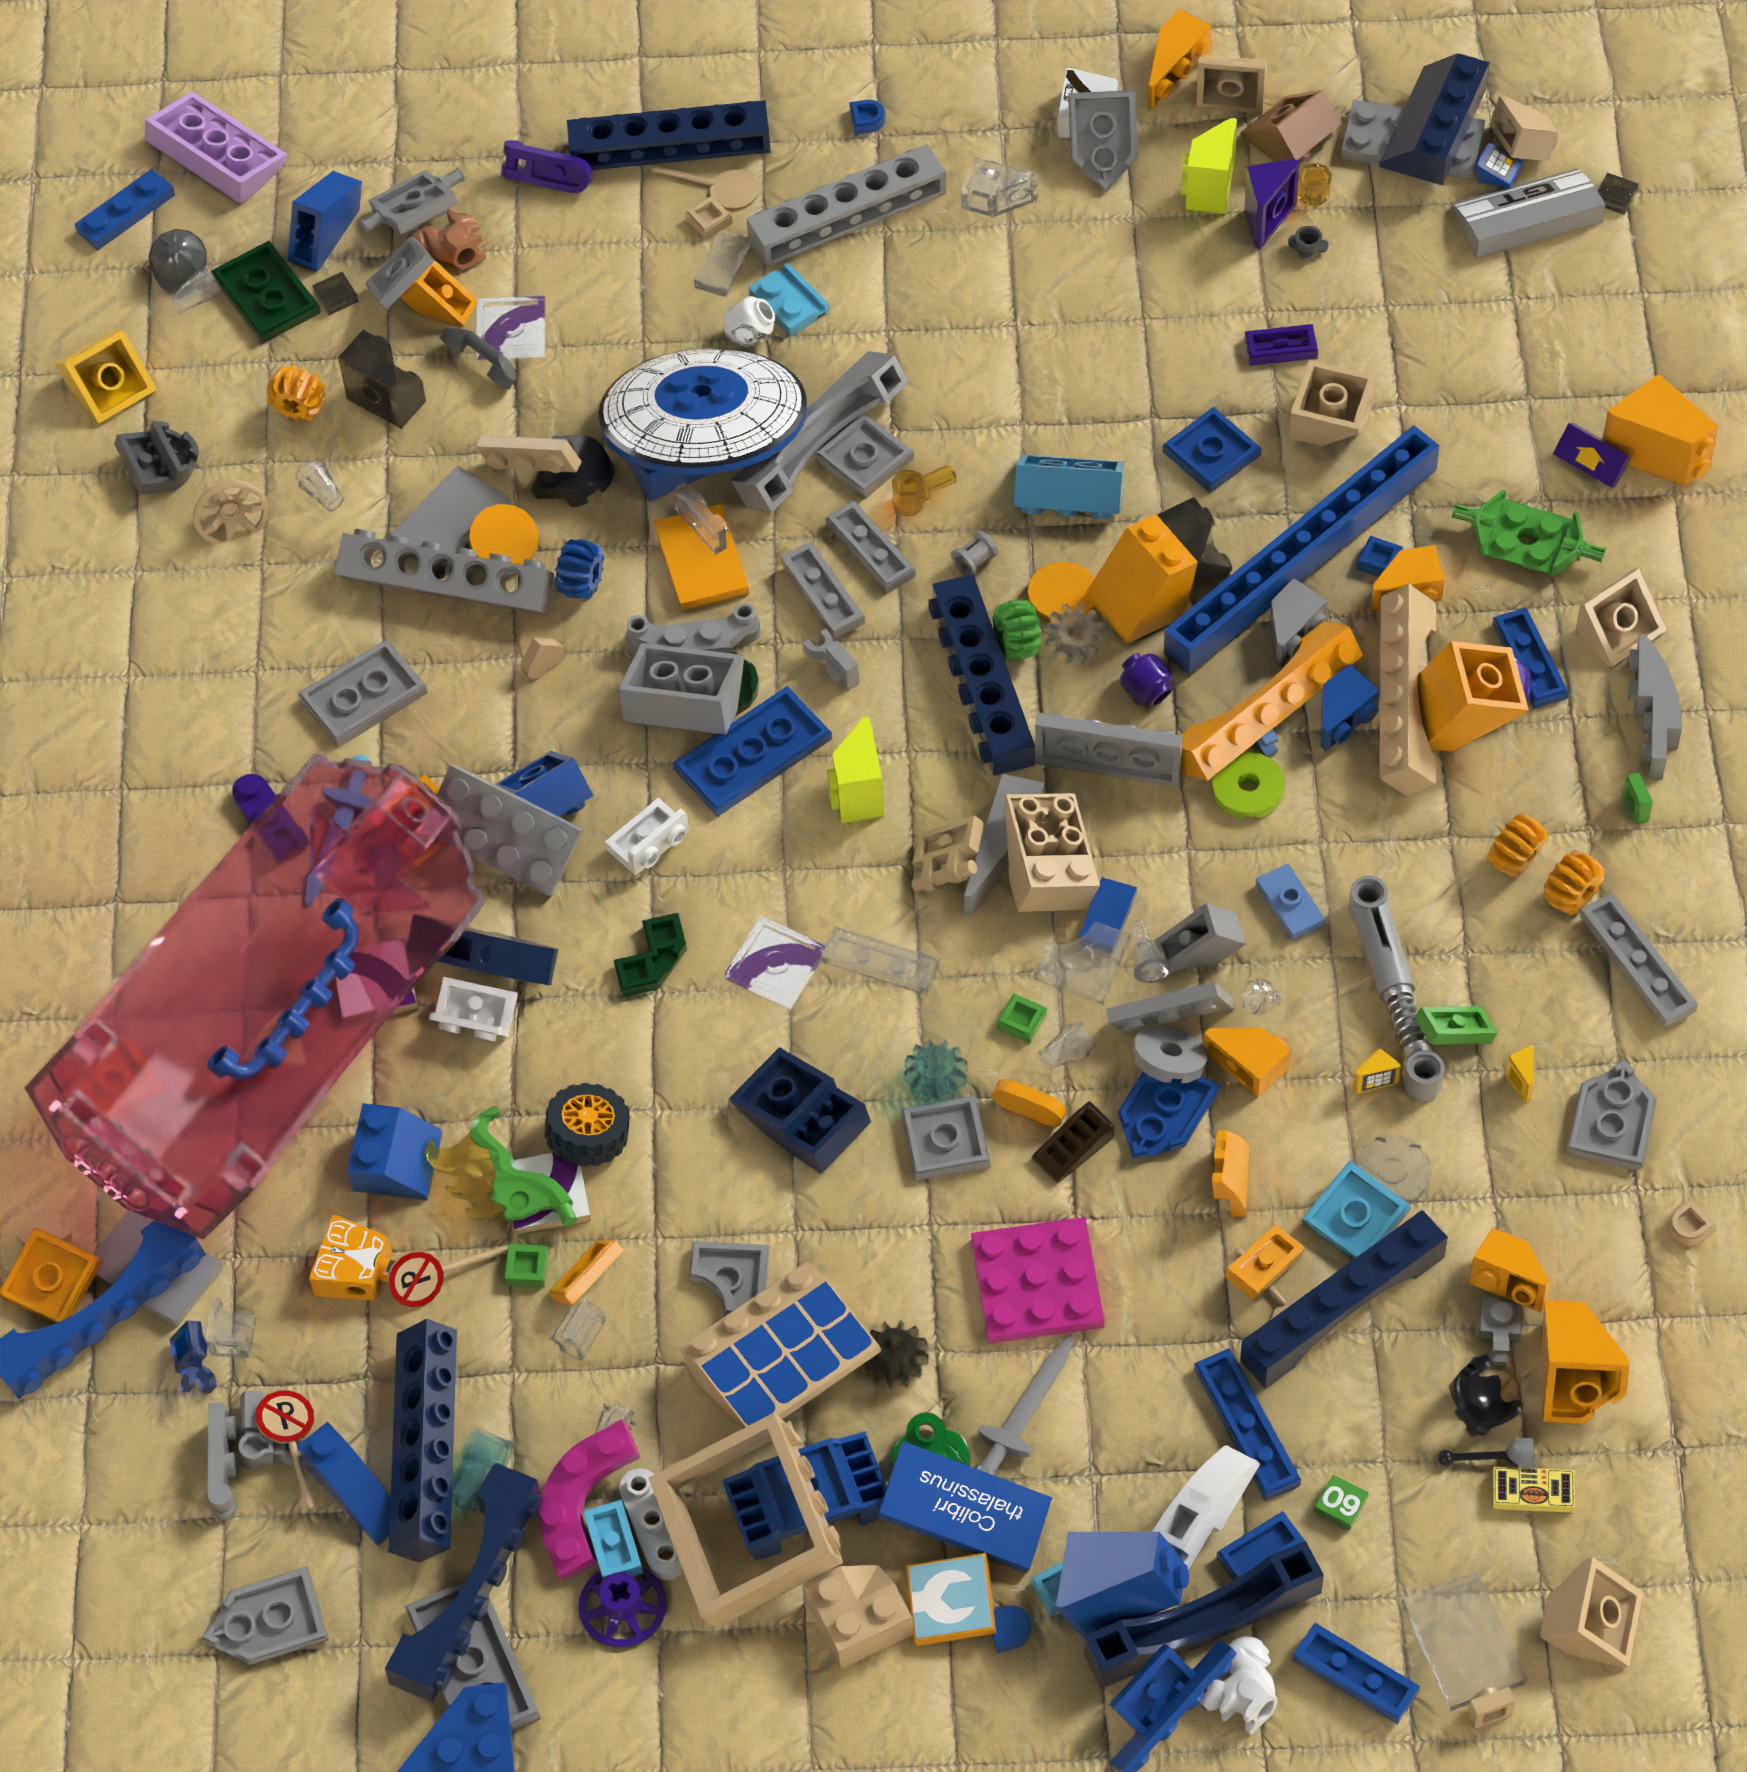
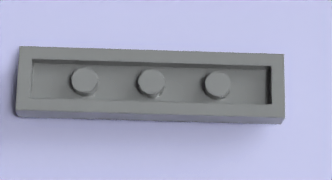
[1580,893,1698,1028]

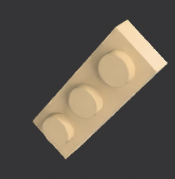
[476,435,582,473]

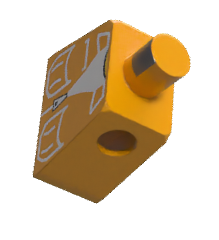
[309,1215,396,1301]

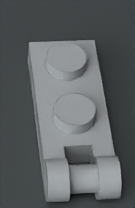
[207,1402,237,1521]

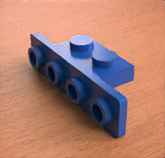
[1109,1641,1237,1772]

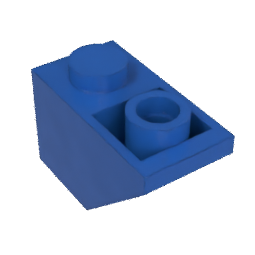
[1321,664,1380,751]

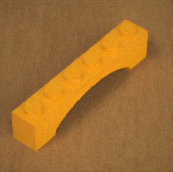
[1181,621,1363,781]

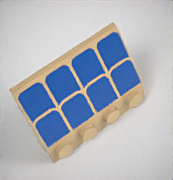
[680,1262,881,1428]

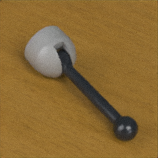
[1437,1438,1535,1468]

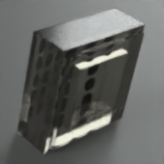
[1598,172,1639,215]
[312,272,359,316]

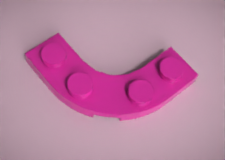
[539,1419,641,1581]

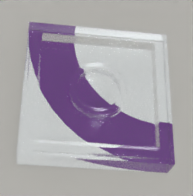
[476,296,546,360]
[725,916,827,1009]

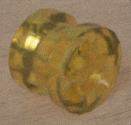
[1297,163,1332,206]

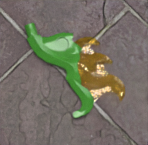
[425,1106,577,1227]

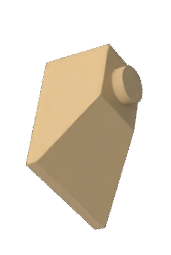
[1540,1557,1644,1667]

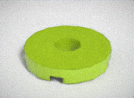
[1212,752,1285,819]

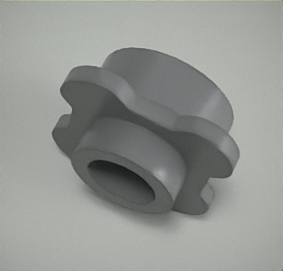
[1288,226,1328,261]

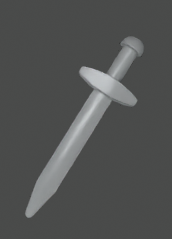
[974,1335,1074,1476]

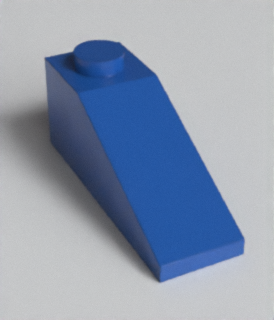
[297,1421,390,1546]

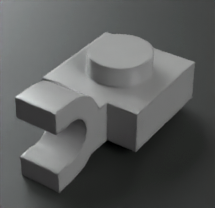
[802,628,860,691]
[1480,1297,1521,1367]

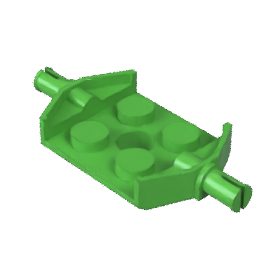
[1452,490,1606,577]

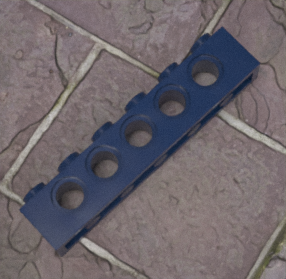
[567,100,771,170]
[928,574,1035,776]
[388,1318,457,1563]

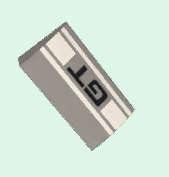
[1451,168,1605,258]

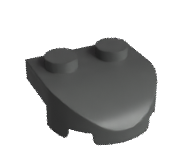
[114,421,199,494]

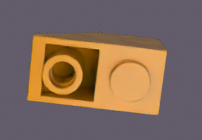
[1371,545,1445,611]
[1469,1227,1549,1313]

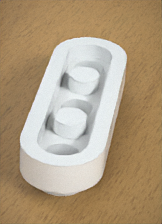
[619,1468,684,1581]

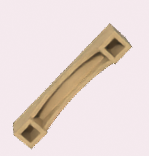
[1379,584,1436,797]

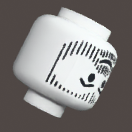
[724,296,775,347]

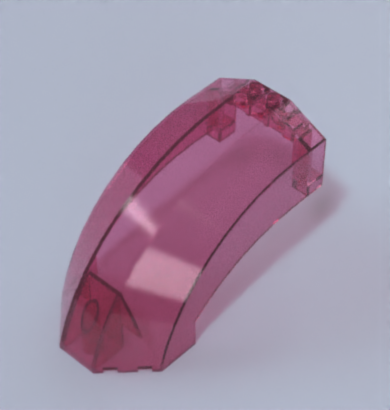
[24,754,485,1240]

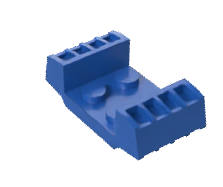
[722,1432,886,1560]

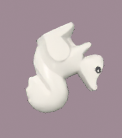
[1200,1636,1278,1735]

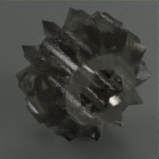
[864,1320,929,1389]

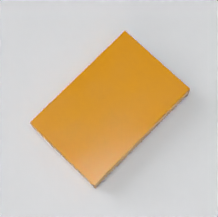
[654,504,750,611]

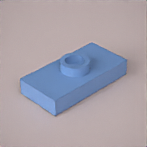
[1255,863,1325,941]

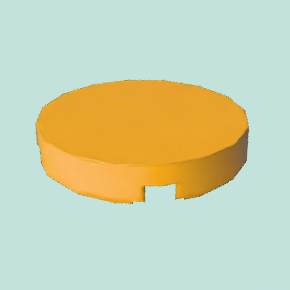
[469,504,539,565]
[1027,561,1095,627]

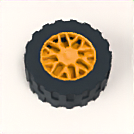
[544,1083,630,1167]

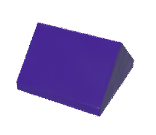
[1244,159,1300,249]

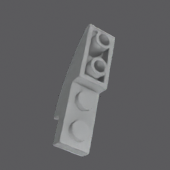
[1628,635,1682,779]

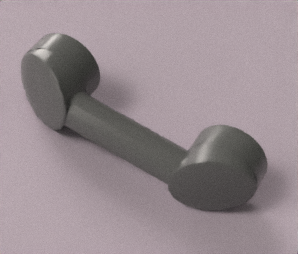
[440,327,516,389]

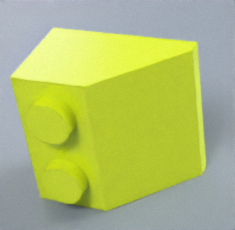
[1180,118,1237,214]
[827,717,884,824]

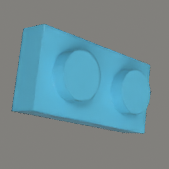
[583,1500,643,1580]

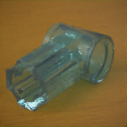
[452,1428,513,1511]

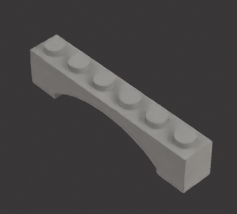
[731,351,909,513]

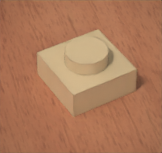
[1468,1687,1516,1729]

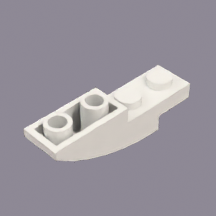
[1152,1445,1260,1570]

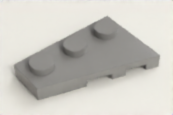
[1106,981,1235,1033]

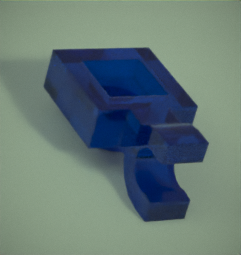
[170,1320,217,1394]

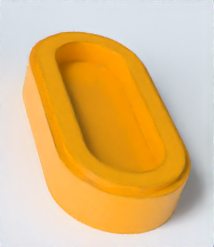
[992,1079,1067,1127]

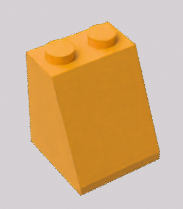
[1603,374,1718,486]
[1086,514,1198,644]
[1418,641,1529,752]

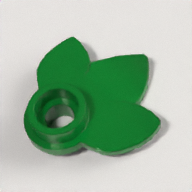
[891,1412,971,1469]

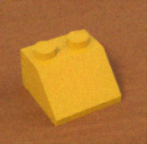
[55,329,157,424]

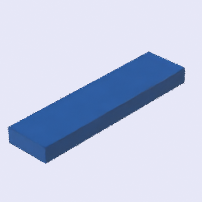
[1194,1348,1301,1501]

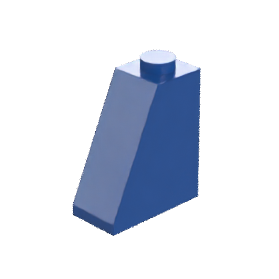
[288,171,362,271]

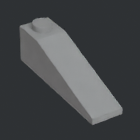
[964,774,1045,916]

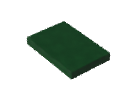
[211,241,321,344]

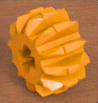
[266,365,326,423]
[1487,814,1548,877]
[1543,849,1604,915]

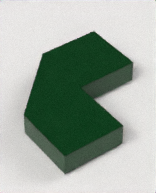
[614,913,687,998]

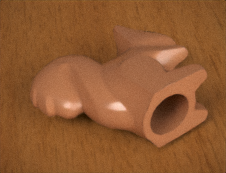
[406,209,486,271]

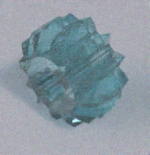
[904,1038,968,1103]

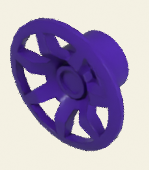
[578,1568,666,1647]

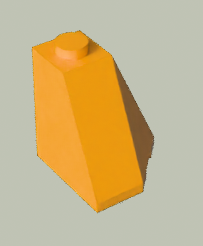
[1542,1300,1630,1424]

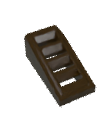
[1032,1101,1114,1183]

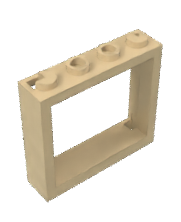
[648,1413,843,1628]

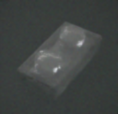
[694,230,753,297]
[673,482,728,555]

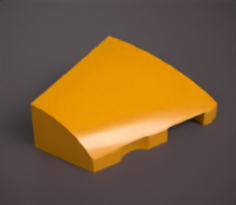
[1212,1130,1249,1217]

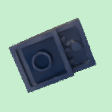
[729,1047,871,1174]

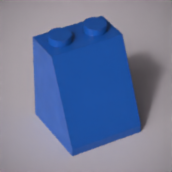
[1056,1532,1189,1639]

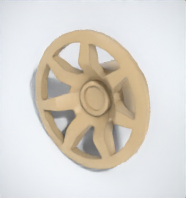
[193,480,269,544]

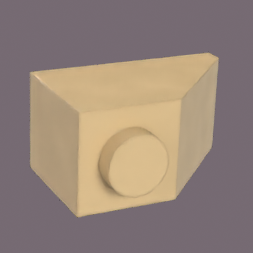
[1489,95,1558,161]

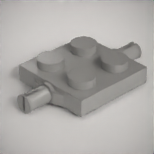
[360,168,465,234]

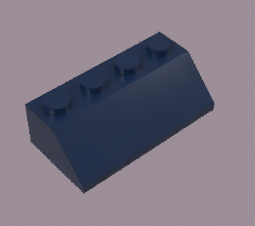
[1379,53,1490,186]

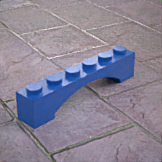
[0,1208,206,1399]

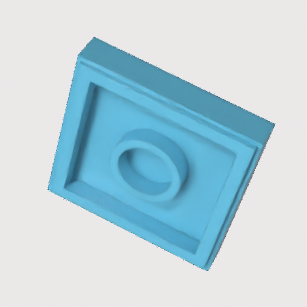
[1302,1160,1411,1260]

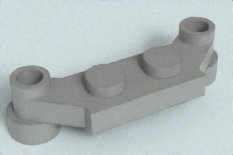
[625,602,761,655]

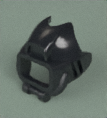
[1449,1354,1523,1437]

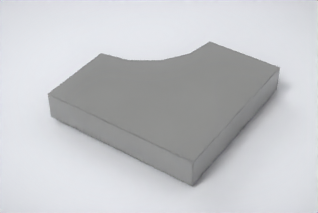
[689,1241,770,1316]

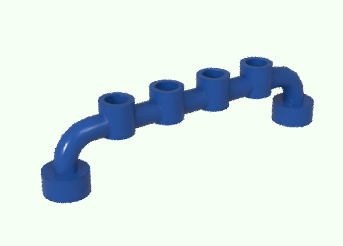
[207,898,359,1080]

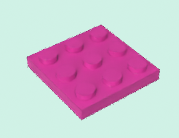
[971,1217,1104,1344]

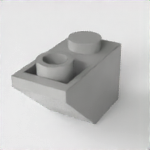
[1270,578,1328,667]

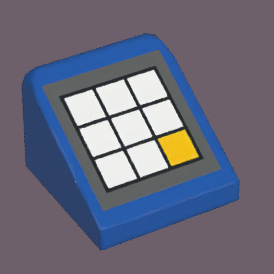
[1476,143,1523,188]

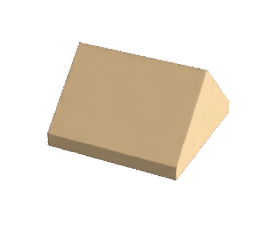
[1575,568,1667,667]

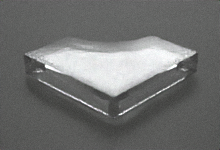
[1033,921,1131,1005]

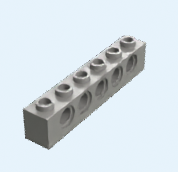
[746,144,946,267]
[334,529,554,615]

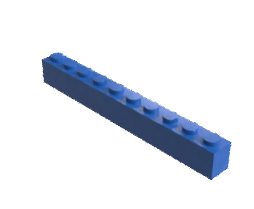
[1164,425,1440,675]

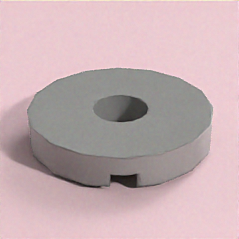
[1132,1025,1208,1083]

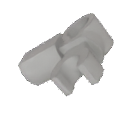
[238,1391,302,1469]

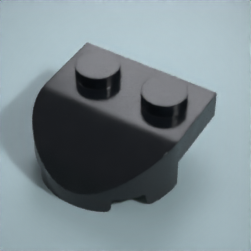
[531,435,615,507]

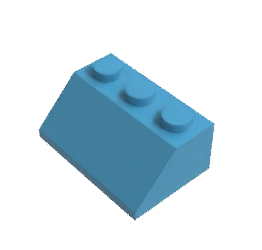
[1014,454,1125,519]

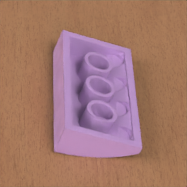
[145,91,287,204]

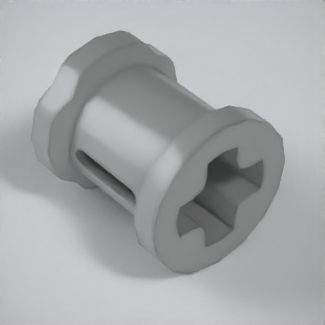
[951,530,998,575]

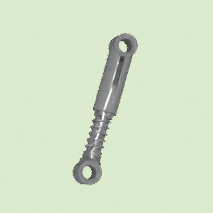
[1349,876,1444,1102]

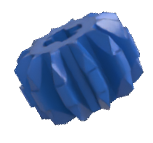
[554,539,605,600]

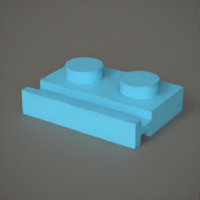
[748,262,830,337]

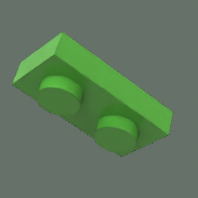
[1414,1006,1498,1045]

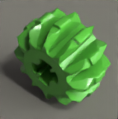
[992,599,1042,661]

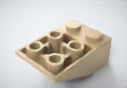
[1005,793,1100,912]

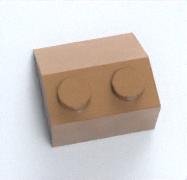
[1240,90,1342,162]

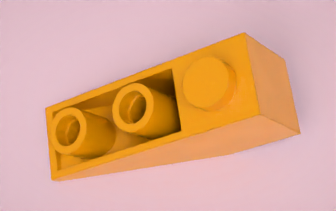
[1148,8,1213,109]

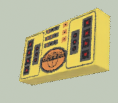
[1492,1467,1575,1513]

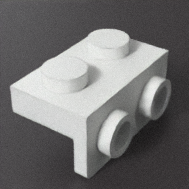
[605,798,689,876]
[429,977,518,1042]

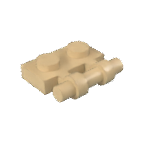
[912,815,984,892]

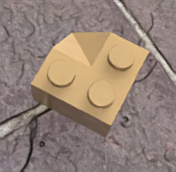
[1288,359,1377,446]
[804,1565,914,1669]

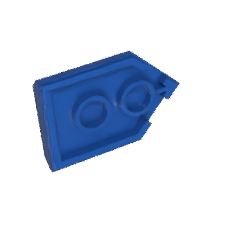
[1118,1072,1221,1160]

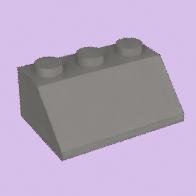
[618,643,744,735]

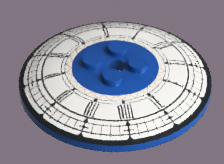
[598,348,807,475]

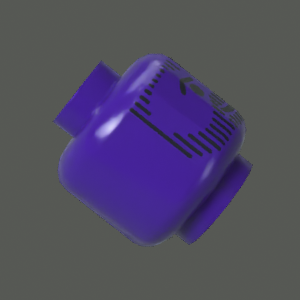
[1120,653,1173,707]

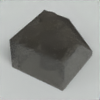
[338,330,426,429]
[1158,497,1232,606]

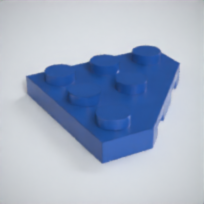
[397,1682,515,1772]

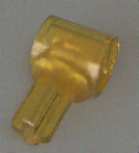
[892,465,957,516]

